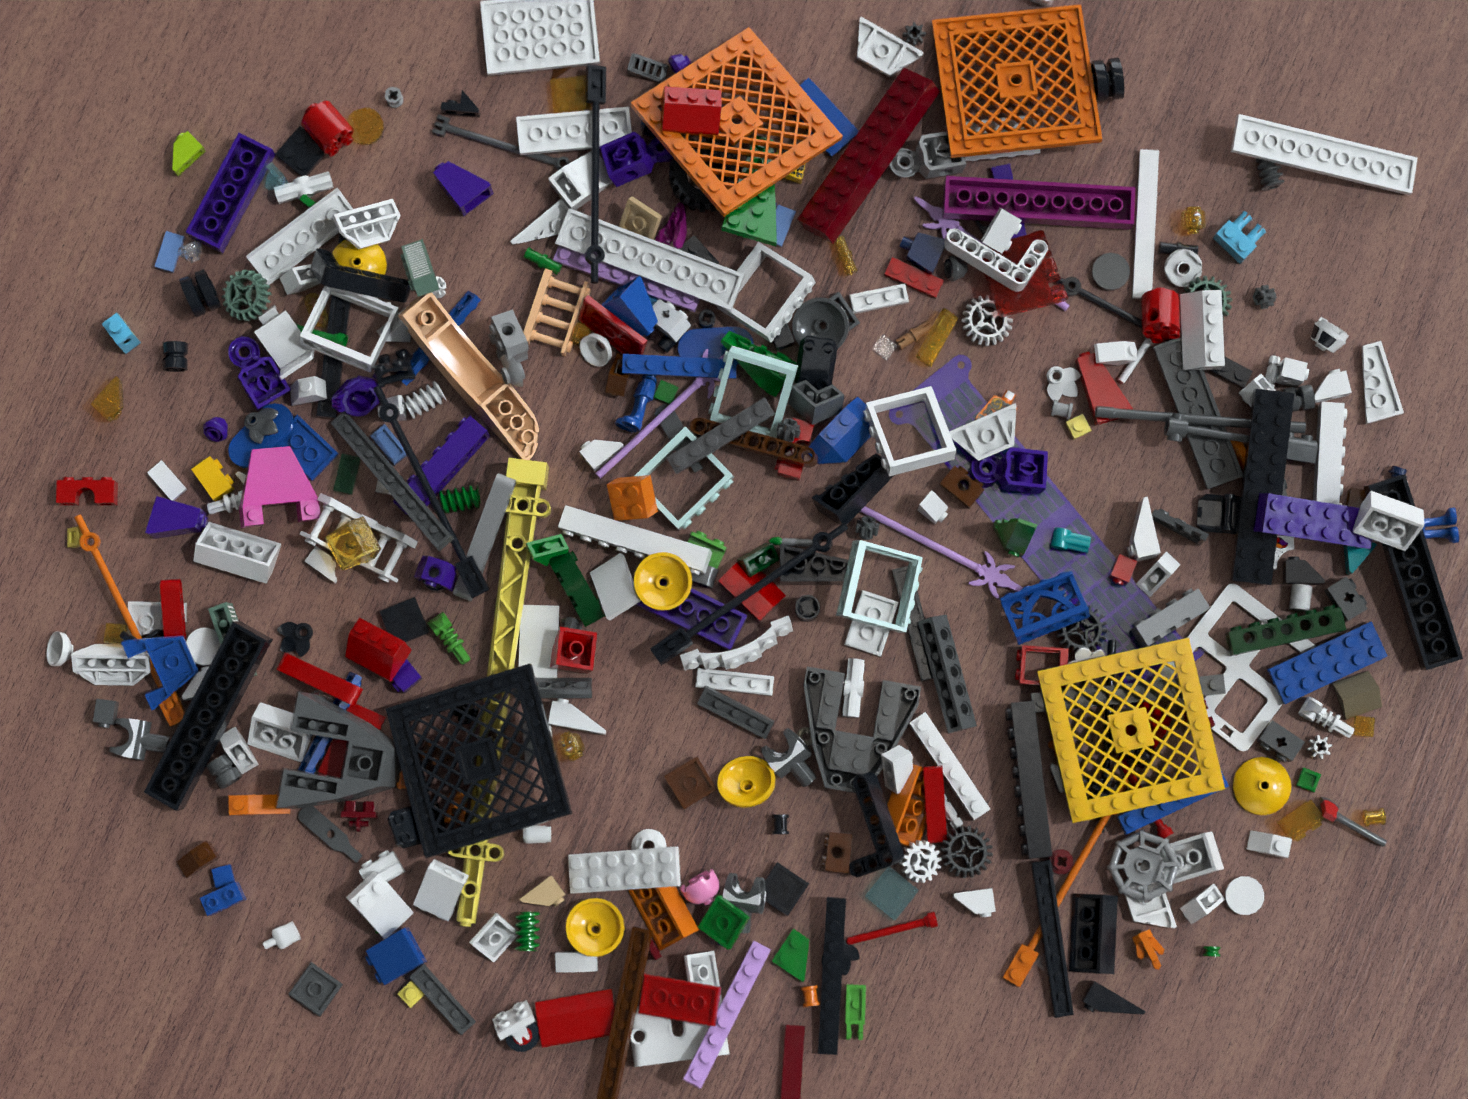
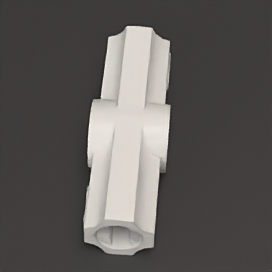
[274,171,334,204]
[842,658,865,718]

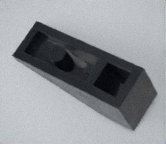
[1081,981,1146,1015]

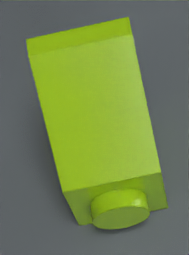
[173,131,206,177]

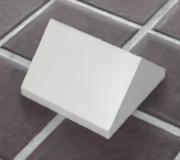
[470,913,518,963]
[684,951,720,986]

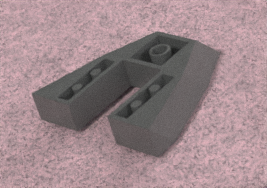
[804,666,921,793]
[275,691,401,809]

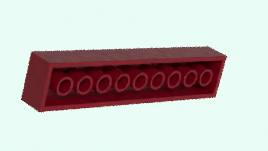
[797,68,940,244]

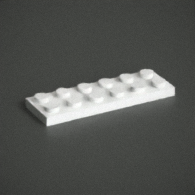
[516,107,632,155]
[246,188,353,285]
[568,847,681,894]

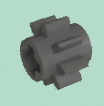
[902,22,926,47]
[1253,285,1277,309]
[777,419,801,442]
[855,516,879,540]

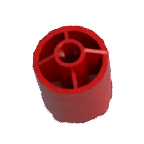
[301,100,354,157]
[1141,287,1180,344]

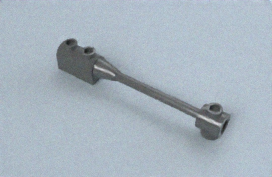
[1164,413,1318,463]

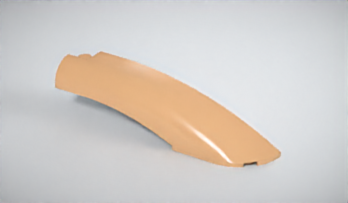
[398,292,539,460]

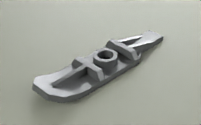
[655,404,703,473]
[298,806,363,863]

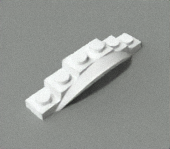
[680,616,793,671]

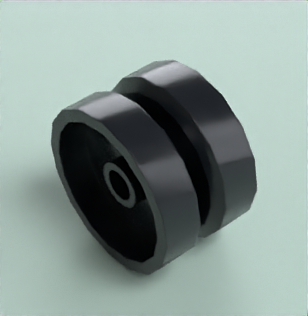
[1091,57,1125,102]
[179,269,221,318]

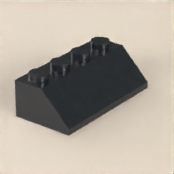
[1069,893,1118,974]

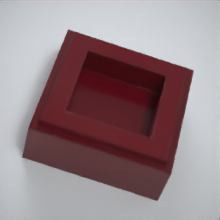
[649,940,662,960]

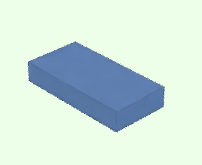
[776,205,796,247]
[154,231,185,273]
[370,424,407,466]

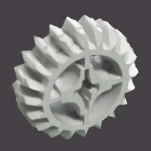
[961,295,1013,346]

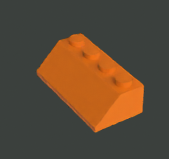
[884,764,926,847]
[628,886,699,951]

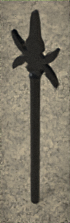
[1087,640,1125,833]

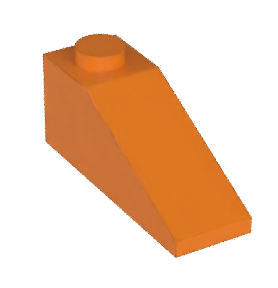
[229,795,291,816]

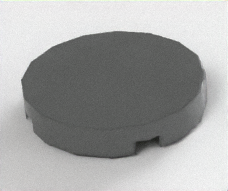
[1091,253,1130,291]

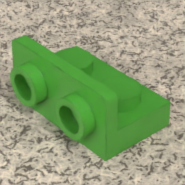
[688,531,727,569]

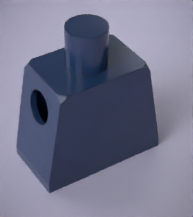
[899,233,945,275]

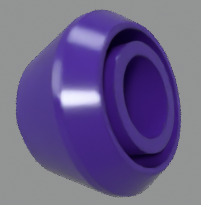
[668,54,692,74]
[203,417,228,442]

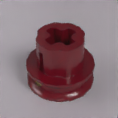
[1048,849,1074,875]

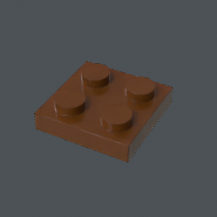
[664,757,717,809]

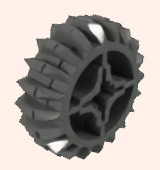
[1056,604,1108,654]
[940,826,993,878]

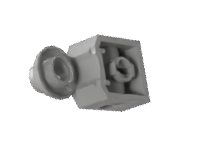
[889,131,966,179]
[489,309,529,387]

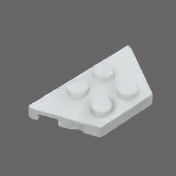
[857,17,924,77]
[949,403,1016,461]
[1124,861,1177,928]

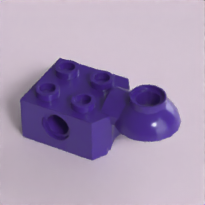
[600,132,673,187]
[228,337,291,411]
[971,447,1048,494]

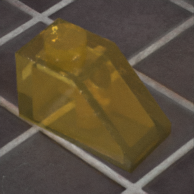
[90,376,124,422]

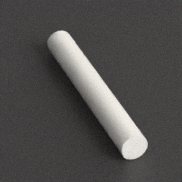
[1118,338,1152,384]

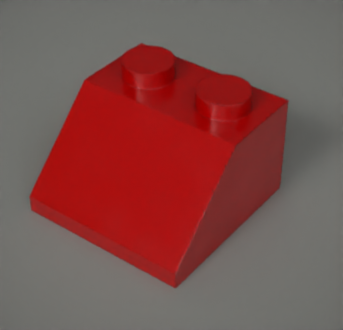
[550,627,597,674]

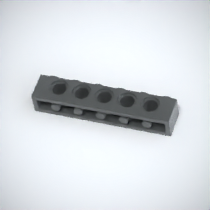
[918,614,977,734]

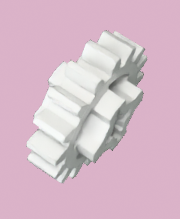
[899,840,942,883]

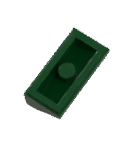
[737,543,780,577]

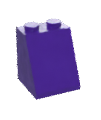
[433,161,494,216]
[145,496,208,539]

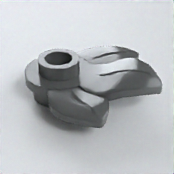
[244,408,279,444]

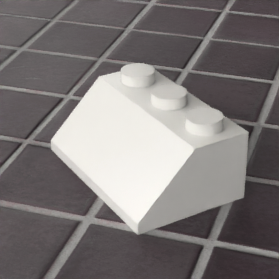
[1353,491,1424,551]
[247,702,312,762]

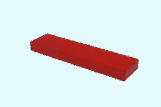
[923,766,947,843]

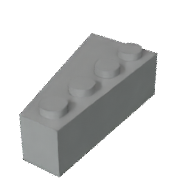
[1131,588,1210,648]

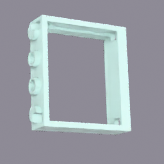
[708,346,798,438]
[635,426,734,530]
[836,540,923,633]

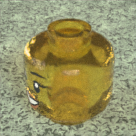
[1181,207,1206,234]
[557,731,585,761]

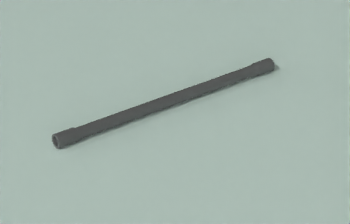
[1095,406,1306,434]

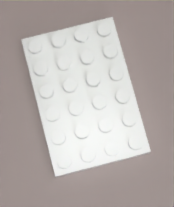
[480,0,600,76]

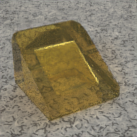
[571,322,591,346]

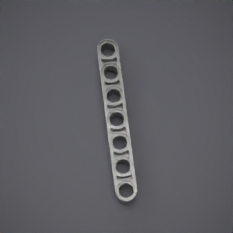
[453,473,516,602]

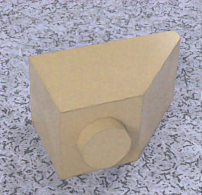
[520,876,566,907]

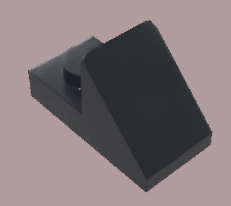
[441,90,480,118]

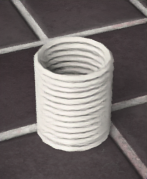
[1289,584,1312,612]

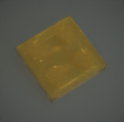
[550,75,592,113]

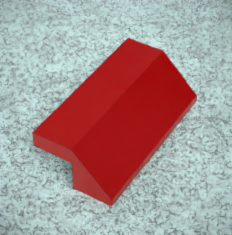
[535,989,615,1048]

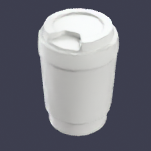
[523,825,551,844]

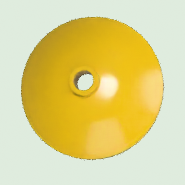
[332,239,387,275]
[634,552,692,611]
[717,756,776,808]
[1233,757,1291,815]
[566,898,624,957]

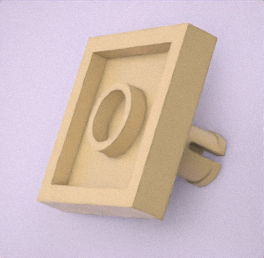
[619,196,662,240]

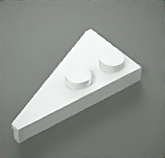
[510,199,569,245]

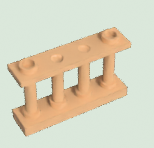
[523,268,591,357]

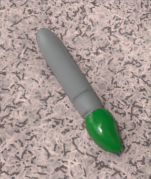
[769,537,813,547]

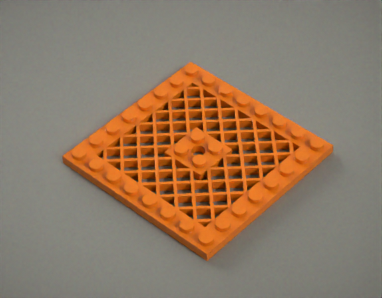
[932,4,1102,158]
[630,27,843,217]

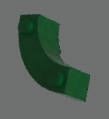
[549,550,605,627]

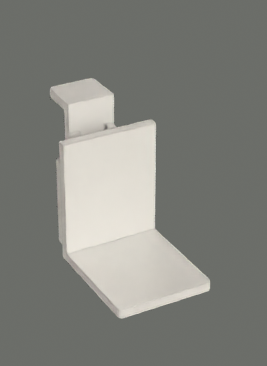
[254,305,314,380]

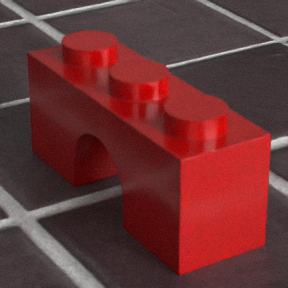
[775,418,814,481]
[56,477,118,506]

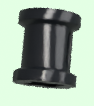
[698,309,716,328]
[772,814,789,835]

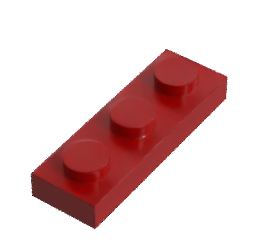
[884,257,944,299]

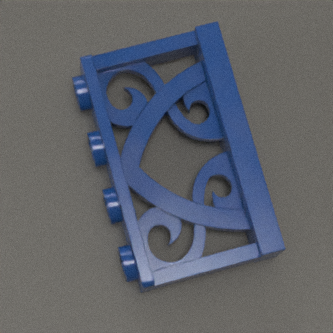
[1000,571,1090,645]

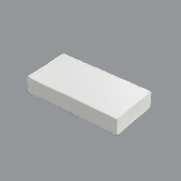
[147,460,187,501]

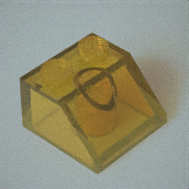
[325,516,381,571]

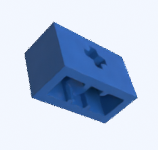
[200,882,247,916]

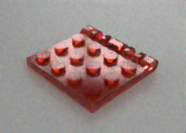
[982,230,1069,318]

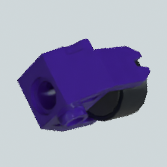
[414,555,458,593]

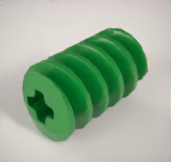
[439,485,481,514]
[515,912,540,951]

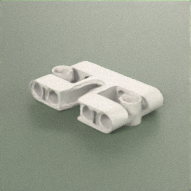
[631,995,729,1067]

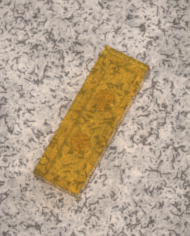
[916,308,958,367]

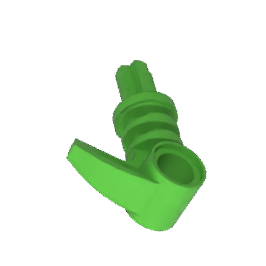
[427,612,471,665]

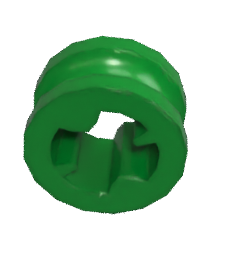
[1203,946,1221,957]

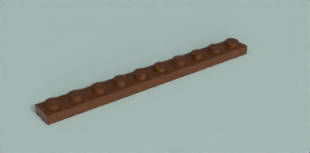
[596,926,653,1099]

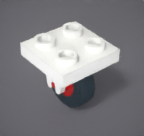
[492,1000,539,1052]

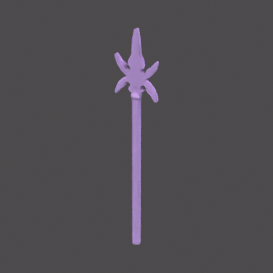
[914,197,1070,311]
[595,349,729,479]
[860,506,1023,599]

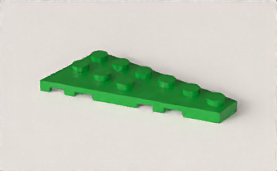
[721,135,777,247]

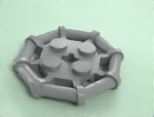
[1107,830,1181,903]

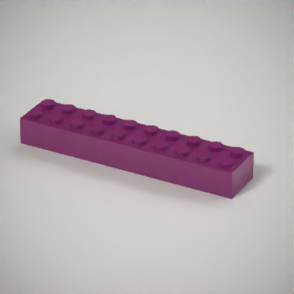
[942,176,1135,230]

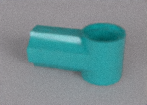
[1051,527,1091,553]

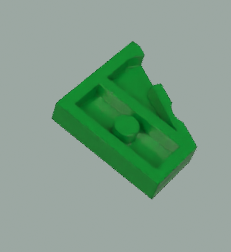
[772,929,810,982]

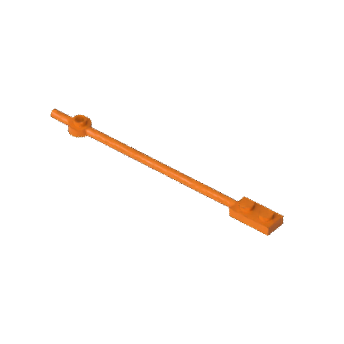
[74,514,186,727]
[1003,779,1130,987]

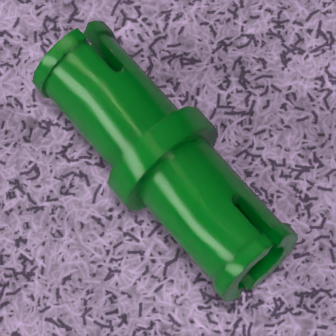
[523,247,563,275]

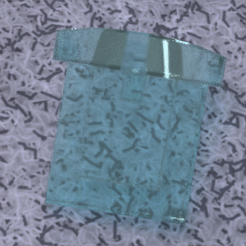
[265,162,289,190]

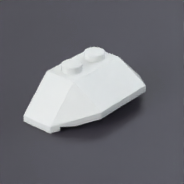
[332,199,400,249]
[71,644,151,686]

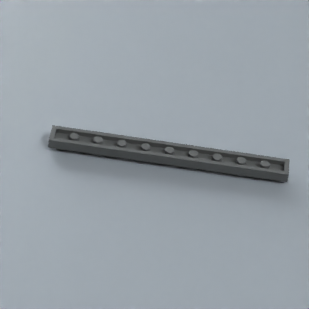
[331,411,454,551]
[1031,674,1226,713]

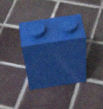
[602,276,658,336]
[365,928,427,985]

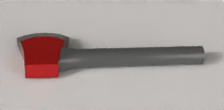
[1320,797,1387,847]

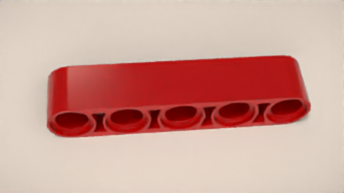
[160,579,187,641]
[276,652,363,707]

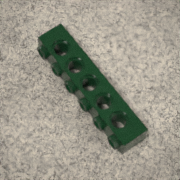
[1225,605,1346,656]

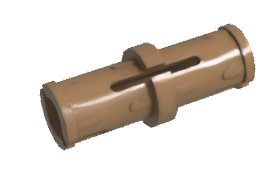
[895,320,934,350]

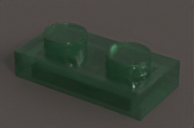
[333,453,361,495]

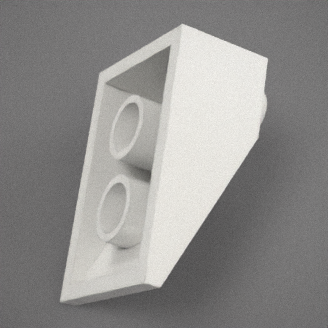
[1127,497,1161,561]
[1155,832,1224,884]
[346,870,414,939]

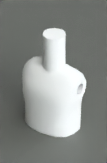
[263,921,301,949]

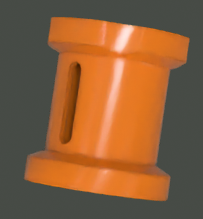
[800,985,821,1007]

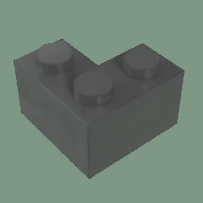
[788,380,845,425]

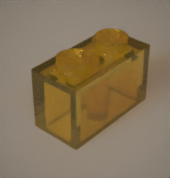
[1277,799,1325,842]

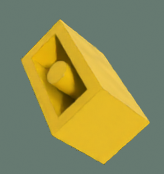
[191,456,235,501]

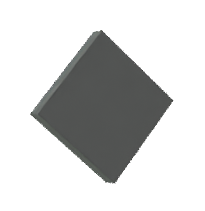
[289,962,343,1017]

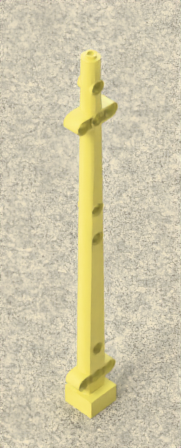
[448,458,551,927]

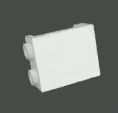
[413,859,469,921]

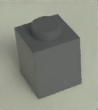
[93,699,119,728]

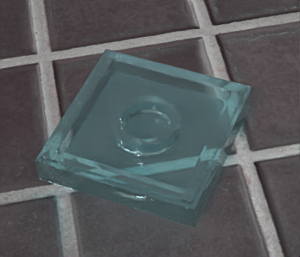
[865,867,919,921]

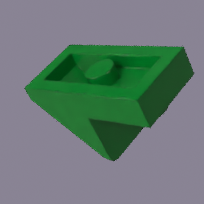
[526,534,569,566]

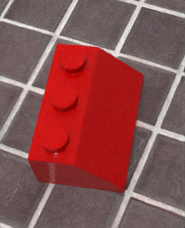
[661,86,722,135]
[718,562,786,623]
[345,617,412,682]

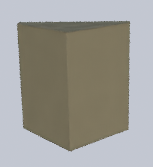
[1332,671,1382,720]

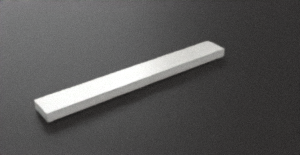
[1132,149,1159,299]

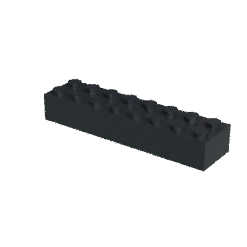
[1005,701,1052,860]

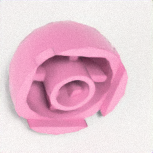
[679,869,719,905]

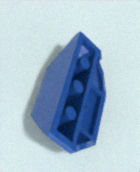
[808,397,871,464]

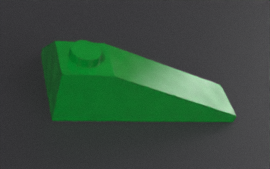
[720,331,797,398]
[993,518,1037,558]

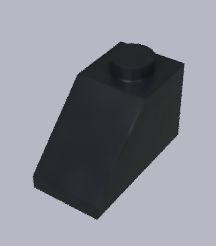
[1283,556,1325,585]

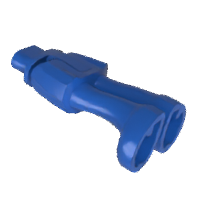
[615,375,657,433]
[1422,507,1459,543]

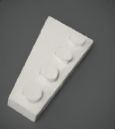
[1361,341,1404,424]

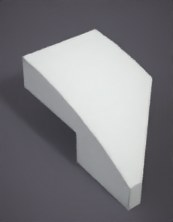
[305,546,337,584]

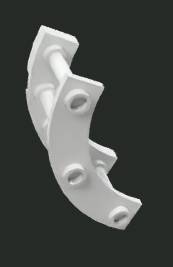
[300,493,418,583]

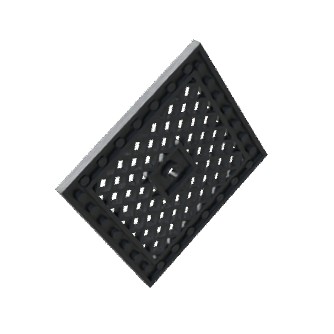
[386,663,573,858]

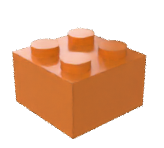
[607,475,658,521]

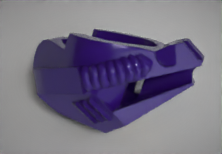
[332,375,379,417]

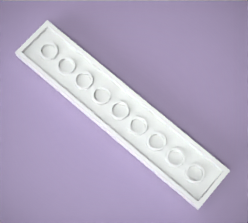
[1231,114,1417,195]
[555,208,745,311]

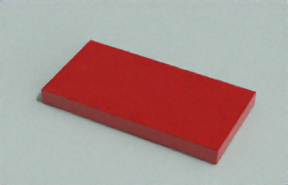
[578,295,648,355]
[318,704,386,777]
[638,974,721,1026]

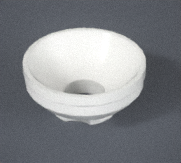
[580,333,612,367]
[46,631,73,666]
[631,829,667,850]

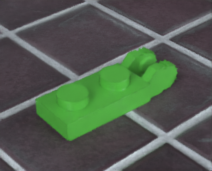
[845,984,866,1040]

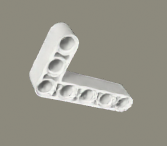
[944,228,1048,292]

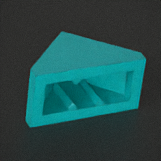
[1343,542,1377,576]

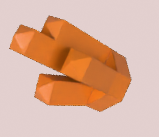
[1132,929,1165,970]

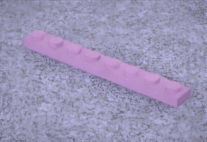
[553,246,700,312]
[682,941,770,1089]

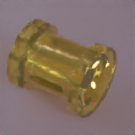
[1363,808,1386,827]

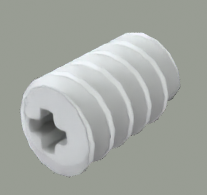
[404,381,447,419]

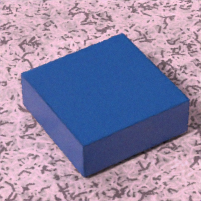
[211,864,235,888]

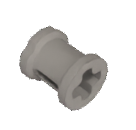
[385,87,403,108]
[1051,399,1073,420]

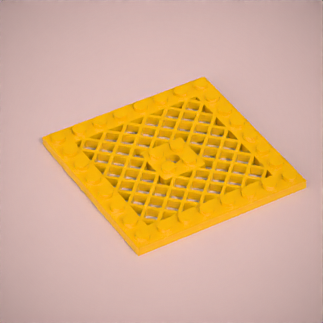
[1037,638,1225,823]

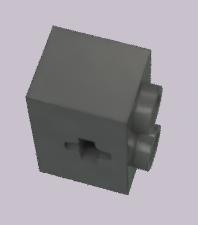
[1324,576,1368,622]
[1257,720,1305,763]

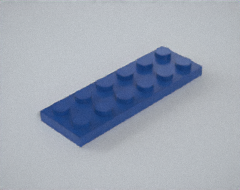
[1267,621,1388,704]

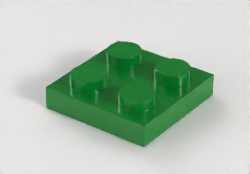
[698,895,750,950]

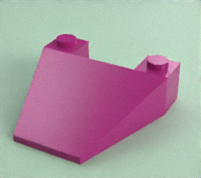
[239,446,321,528]

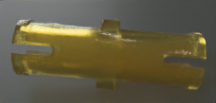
[834,236,858,276]

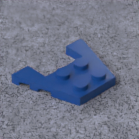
[121,635,199,710]

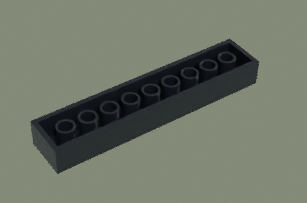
[1231,389,1295,585]
[1363,474,1463,670]
[144,621,273,811]

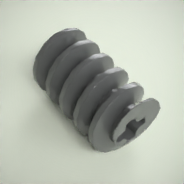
[1255,158,1285,191]

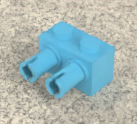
[1213,211,1266,264]

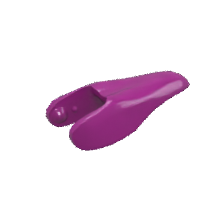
[655,202,687,249]

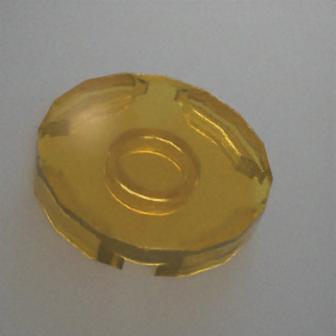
[347,107,384,145]

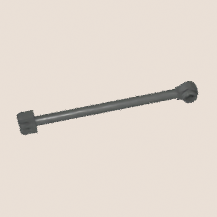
[431,115,570,171]

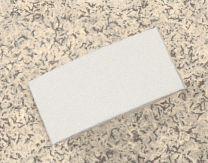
[555,951,598,972]

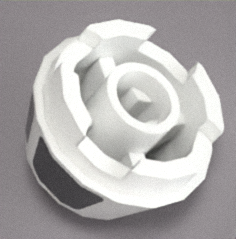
[1310,317,1349,353]

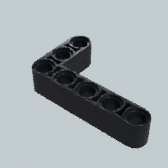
[311,248,411,303]
[849,772,904,877]

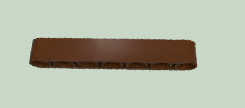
[690,417,818,468]

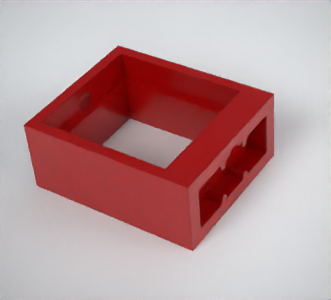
[1015,645,1069,688]

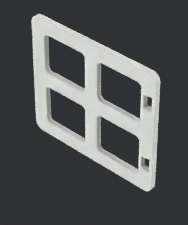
[1156,583,1316,751]

